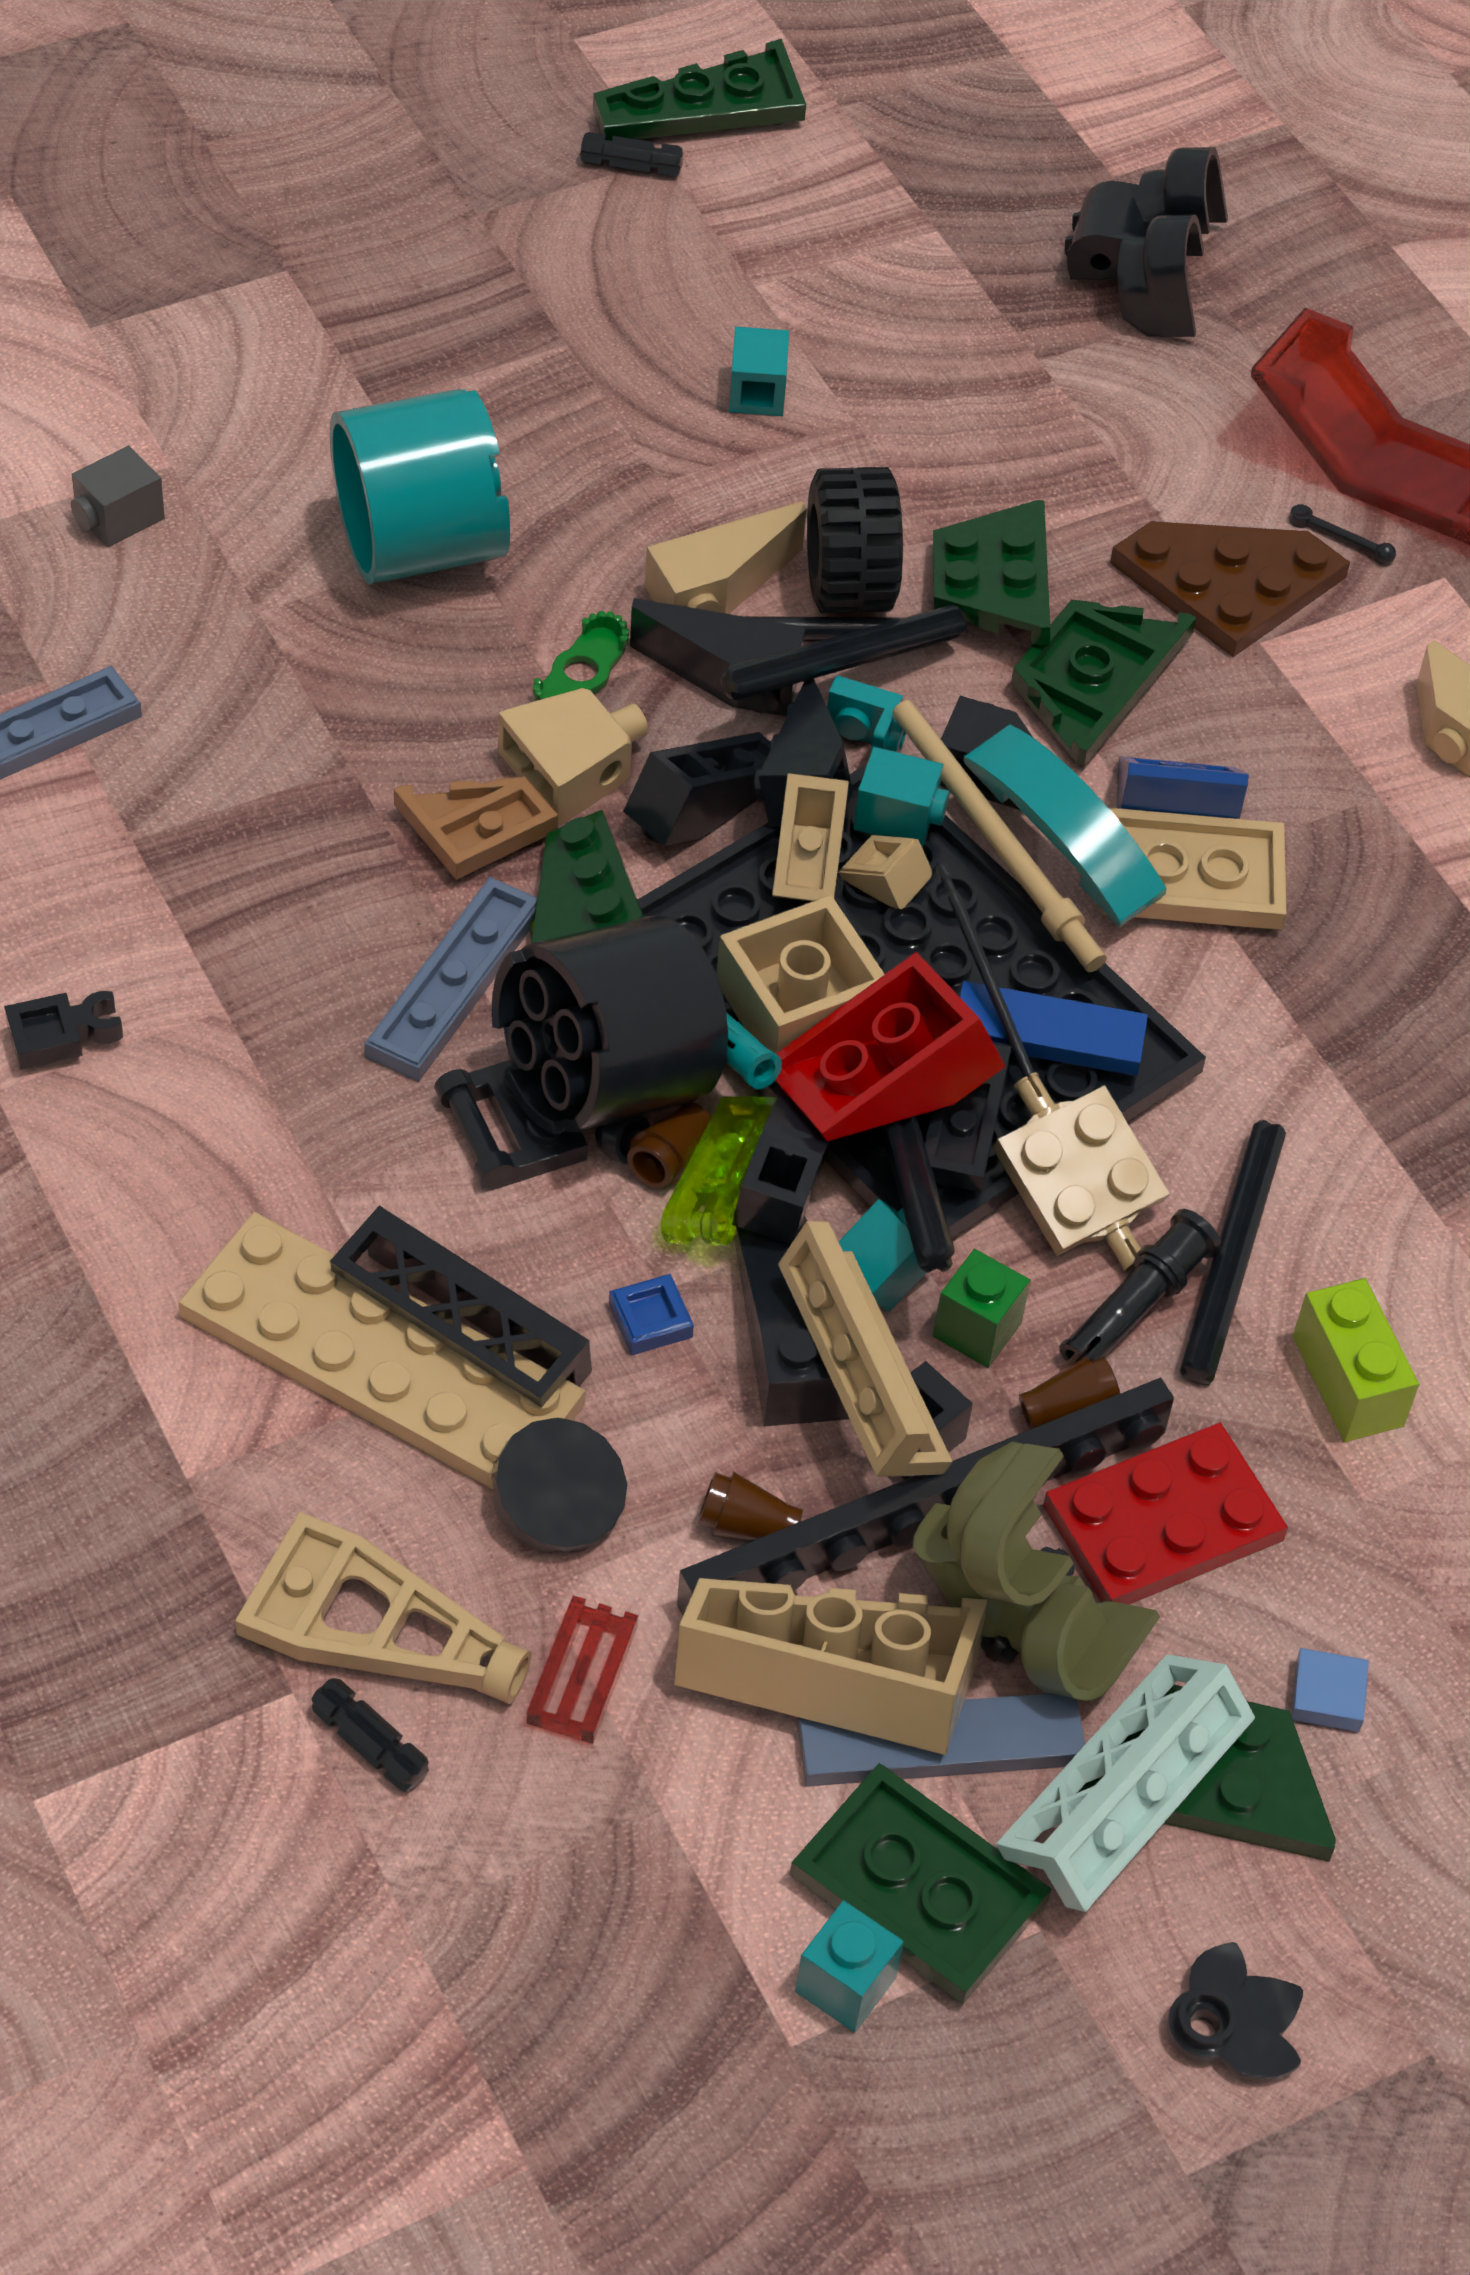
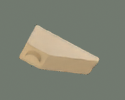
[645,501,807,614]

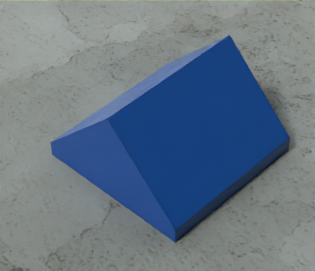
[1117,756,1249,819]

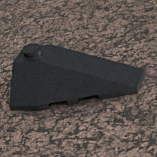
[730,1202,849,1427]

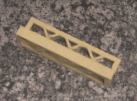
[778,1221,953,1477]

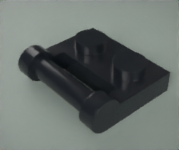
[434,1060,588,1190]

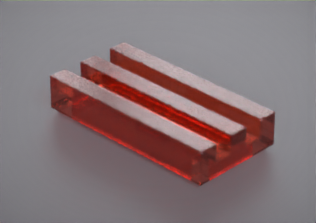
[527,1595,639,1744]

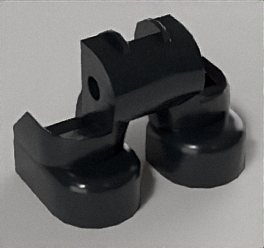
[1065,147,1228,337]

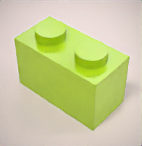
[1292,1278,1420,1443]

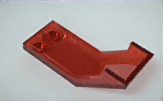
[1251,308,1470,545]

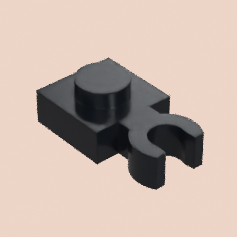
[4,991,123,1070]

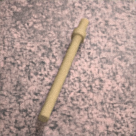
[892,700,1107,972]

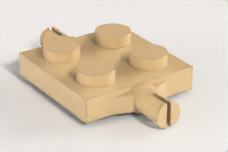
[992,1072,1170,1272]

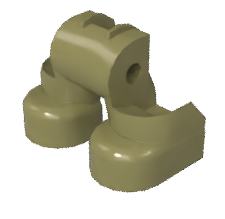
[913,1442,1160,1701]

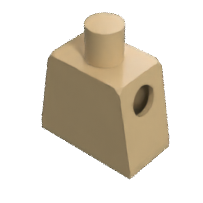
[498,688,648,825]

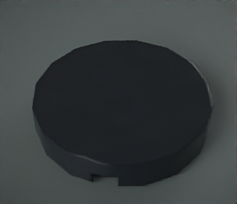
[491,1417,627,1553]

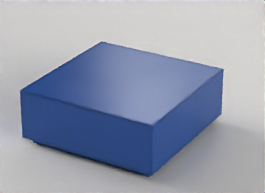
[609,1273,694,1356]

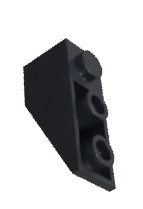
[754,679,853,826]
[732,1089,832,1245]

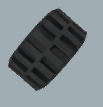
[807,467,903,614]

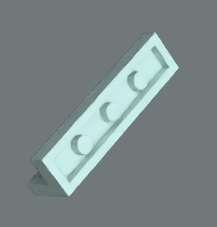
[996,1654,1255,1912]

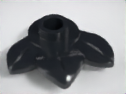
[1167,1942,1303,2081]

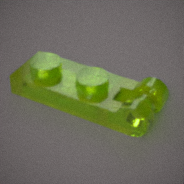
[661,1096,777,1246]

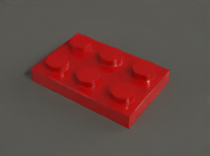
[1043,1422,1288,1605]

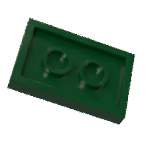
[790,1762,1052,2005]

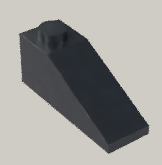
[630,598,805,716]
[623,732,771,846]

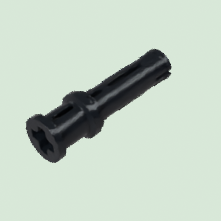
[1059,1208,1222,1364]

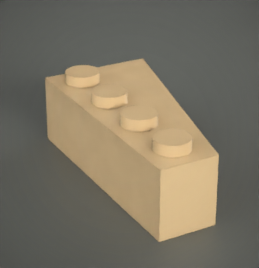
[674,1578,987,1755]

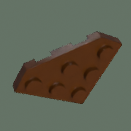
[1110,521,1350,657]

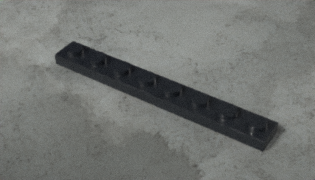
[677,1377,1174,1615]

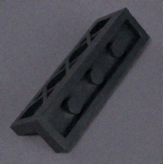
[330,1205,592,1408]

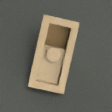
[772,773,849,902]

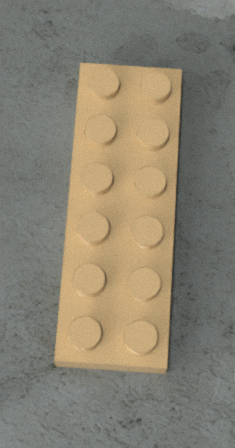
[178,1211,586,1490]

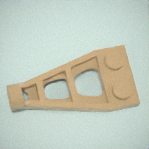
[235,1511,532,1704]

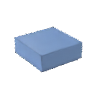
[1291,1648,1369,1732]

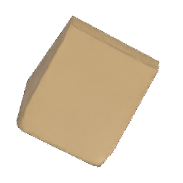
[839,835,932,909]

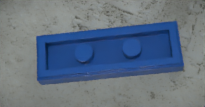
[960,981,1148,1076]

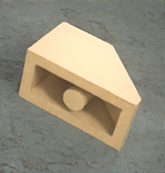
[1416,640,1470,777]

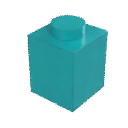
[729,326,789,416]
[853,747,950,847]
[839,1199,927,1312]
[795,1900,904,2033]

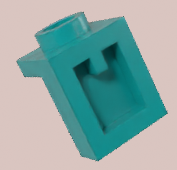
[827,675,907,753]

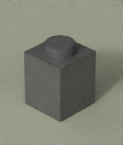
[70,445,165,547]

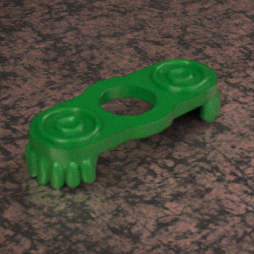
[533,611,629,701]

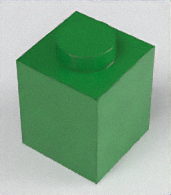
[933,1248,1031,1368]

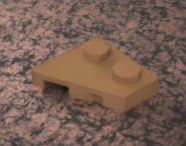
[394,777,558,880]

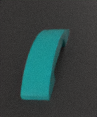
[964,724,1167,928]

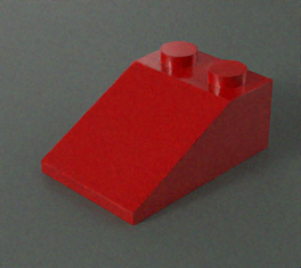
[775,952,1006,1141]

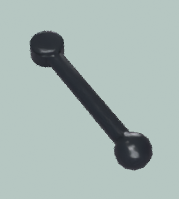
[1289,504,1396,565]

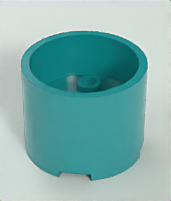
[329,389,510,584]

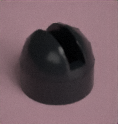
[594,1116,650,1165]

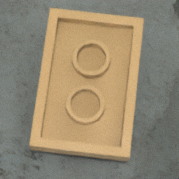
[1102,808,1286,930]

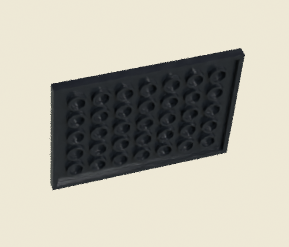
[638,764,1206,1238]

